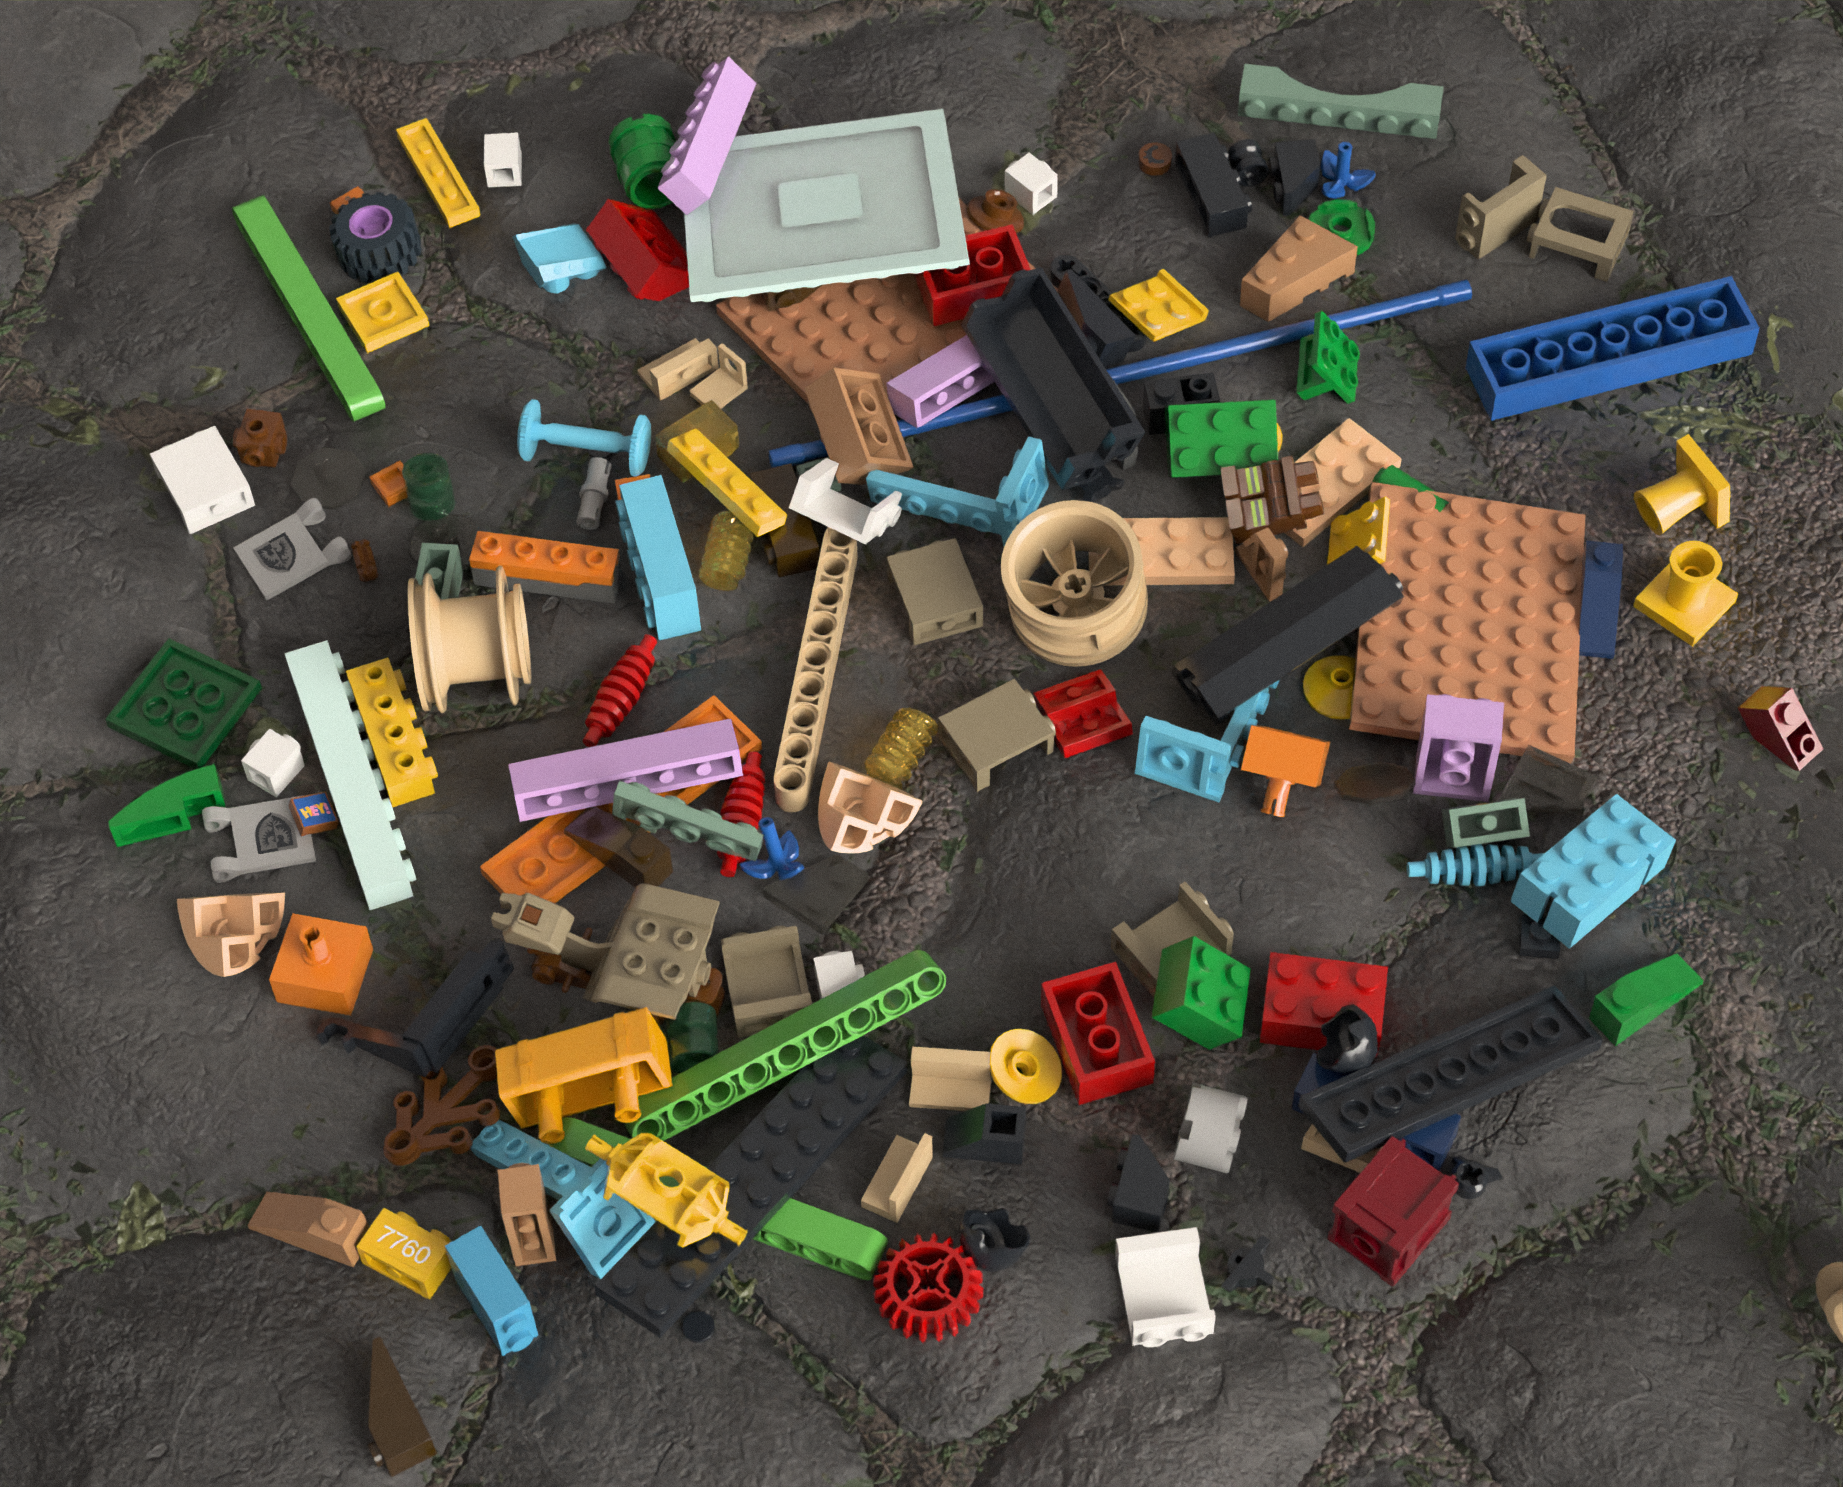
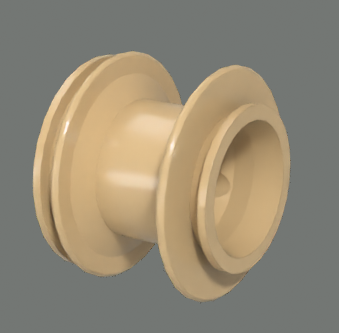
[408,565,531,713]

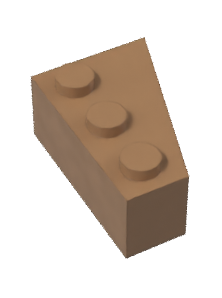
[1240,215,1358,322]

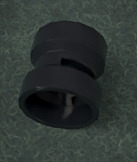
[1228,139,1269,187]

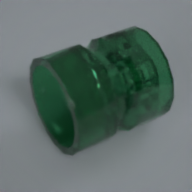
[402,453,456,521]
[666,1002,719,1073]

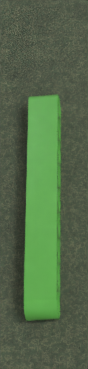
[231,195,386,422]
[622,950,946,1141]
[549,1117,888,1280]

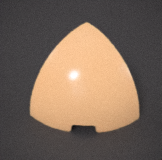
[818,761,923,853]
[177,893,285,977]

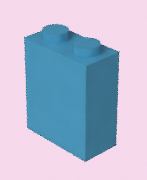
[445,1225,538,1356]

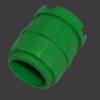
[609,114,676,209]

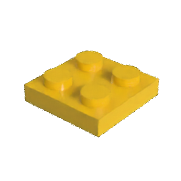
[336,272,429,353]

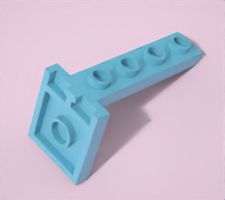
[866,437,1049,546]
[1135,680,1279,802]
[470,1120,655,1279]

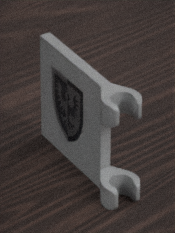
[233,498,352,601]
[202,795,316,883]

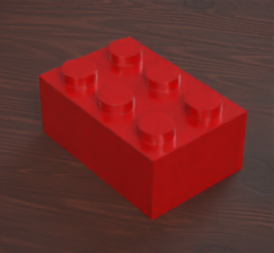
[914,224,1031,326]
[1260,952,1388,1058]
[1041,962,1155,1105]

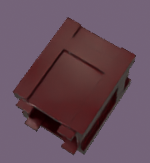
[1327,1136,1459,1287]

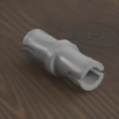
[576,457,611,530]

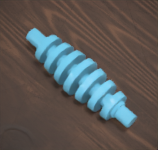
[1407,844,1544,886]

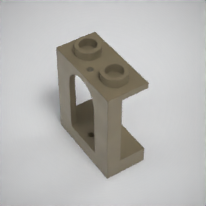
[1527,187,1634,282]

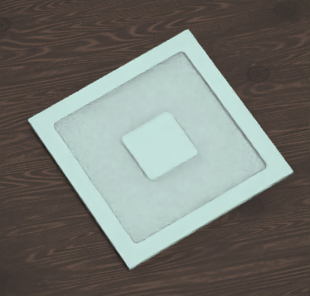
[684,109,970,302]

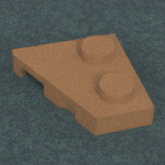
[1234,528,1288,601]

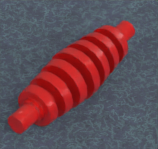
[582,635,657,747]
[717,751,765,877]

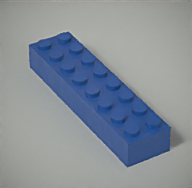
[1465,276,1760,421]

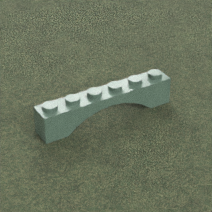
[1238,64,1443,139]

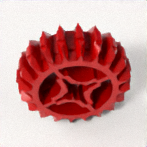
[873,1232,984,1343]

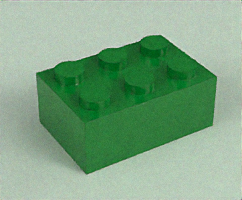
[1165,399,1278,478]

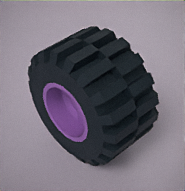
[329,192,421,283]

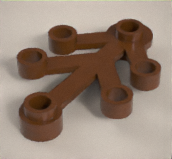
[383,1045,500,1166]

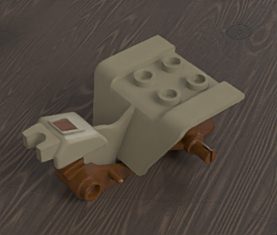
[491,884,725,1025]

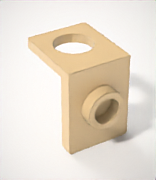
[690,343,748,414]

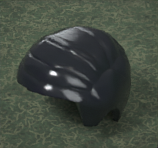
[1316,1004,1378,1074]
[959,1208,1030,1272]

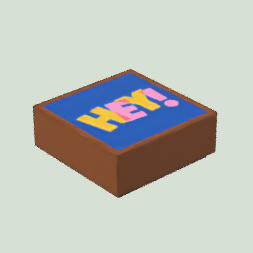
[288,791,339,836]

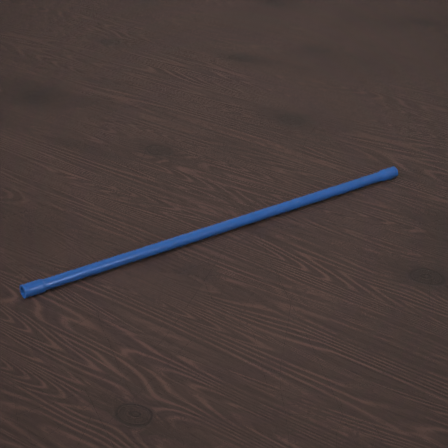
[768,280,1472,468]

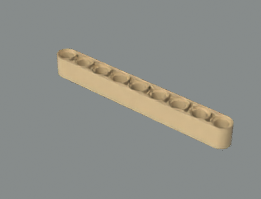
[774,527,858,813]

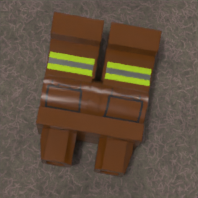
[1220,455,1324,544]

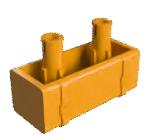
[495,1007,672,1144]

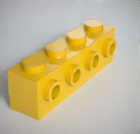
[346,658,438,807]

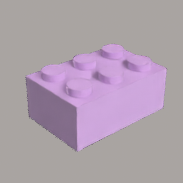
[1413,694,1504,802]

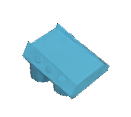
[513,223,607,293]

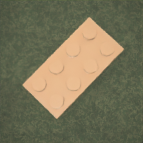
[1285,418,1401,547]
[1088,517,1235,585]

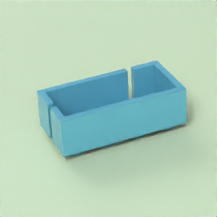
[615,475,701,641]
[1510,794,1676,949]

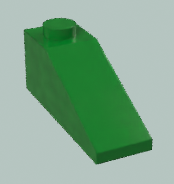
[1589,953,1704,1046]

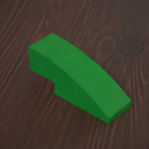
[108,764,226,847]

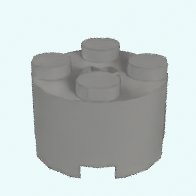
[1174,1083,1248,1173]

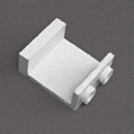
[789,458,902,544]
[1115,1227,1215,1347]

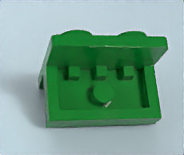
[1297,311,1360,404]

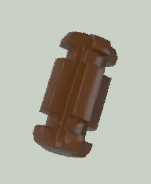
[351,539,379,582]

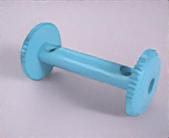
[517,399,651,477]

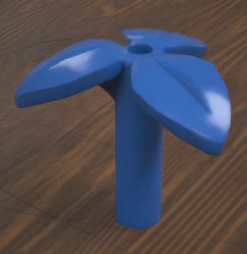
[1320,142,1376,199]
[740,817,804,880]

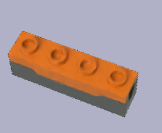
[469,531,623,604]

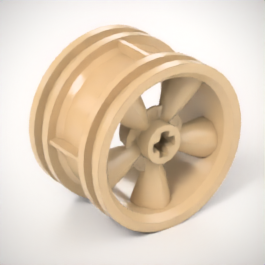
[1001,500,1148,667]

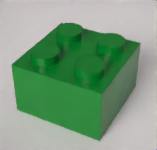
[1152,936,1251,1050]

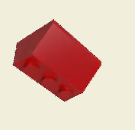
[586,199,689,301]

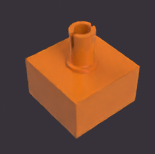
[1241,725,1330,817]
[269,913,373,1016]

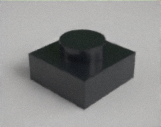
[1519,915,1560,959]

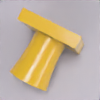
[1634,434,1730,535]
[1633,541,1738,647]

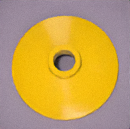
[1303,655,1355,719]
[989,1029,1062,1104]

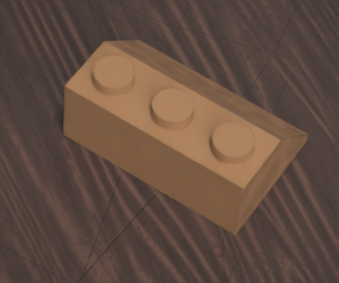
[804,368,913,485]

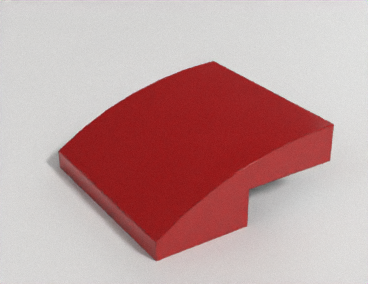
[1033,669,1133,758]

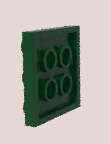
[105,638,262,769]

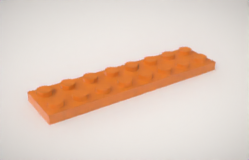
[480,695,762,903]

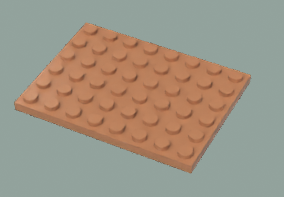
[716,199,1058,404]
[1349,482,1585,764]

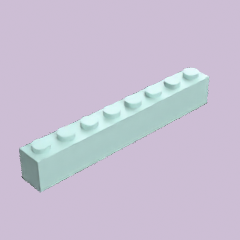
[285,640,416,910]

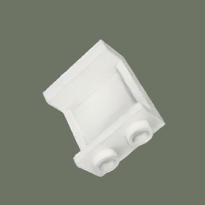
[150,426,255,534]

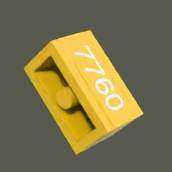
[357,1208,452,1300]

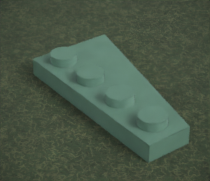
[612,781,764,861]

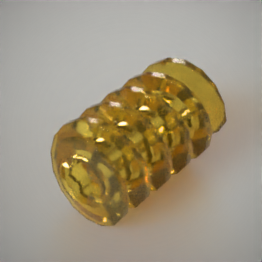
[699,511,754,591]
[865,708,939,790]

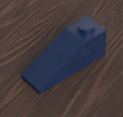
[1579,541,1623,659]

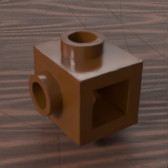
[233,408,287,468]

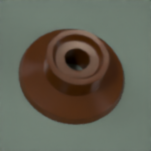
[966,189,1024,233]

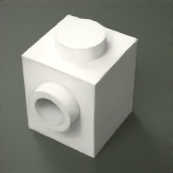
[484,133,522,187]
[1005,153,1057,215]
[241,729,305,798]
[814,951,865,1011]

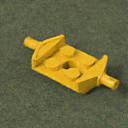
[585,1133,748,1248]

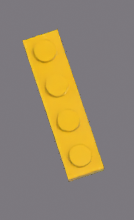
[396,118,480,228]
[667,428,787,537]

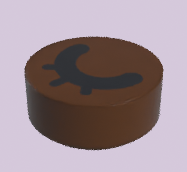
[1138,142,1172,176]

